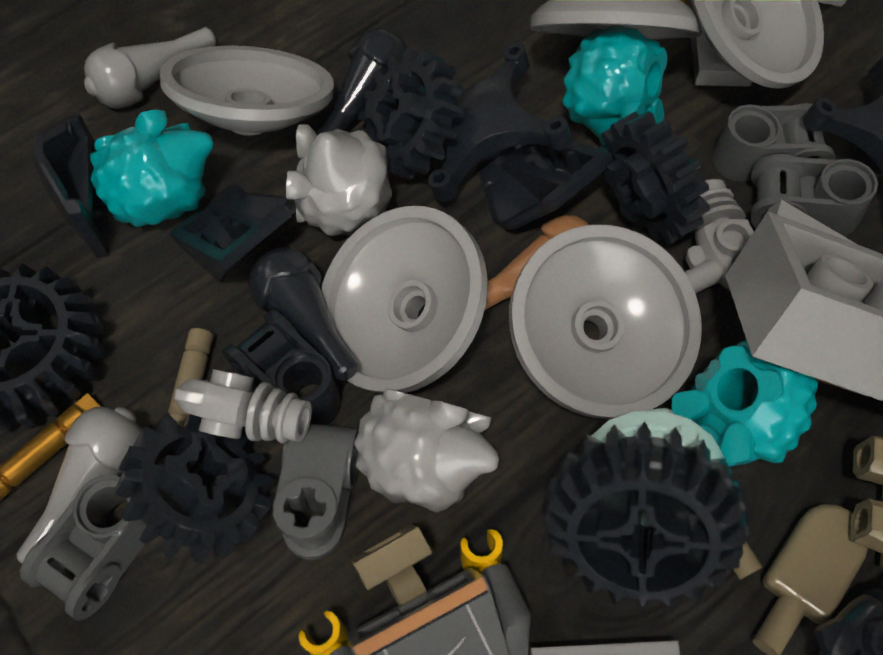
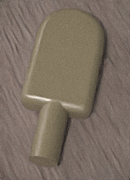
[752,504,868,655]

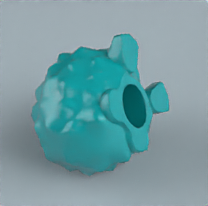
[562,25,668,145]
[90,110,214,227]
[672,339,818,467]

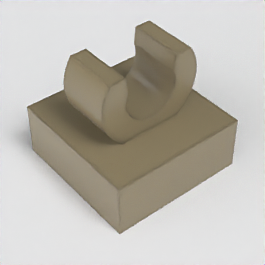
[350,525,432,606]

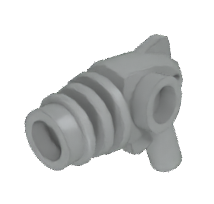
[685,179,754,294]
[174,369,312,443]

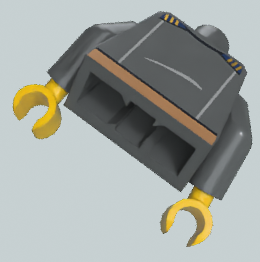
[298,529,531,655]

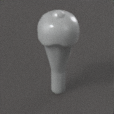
[84,27,216,109]
[16,407,142,563]

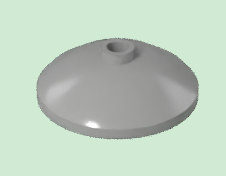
[530,0,702,39]
[692,0,824,89]
[160,46,334,135]
[321,206,488,394]
[509,225,702,419]

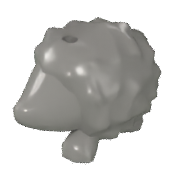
[286,124,392,237]
[354,388,499,512]

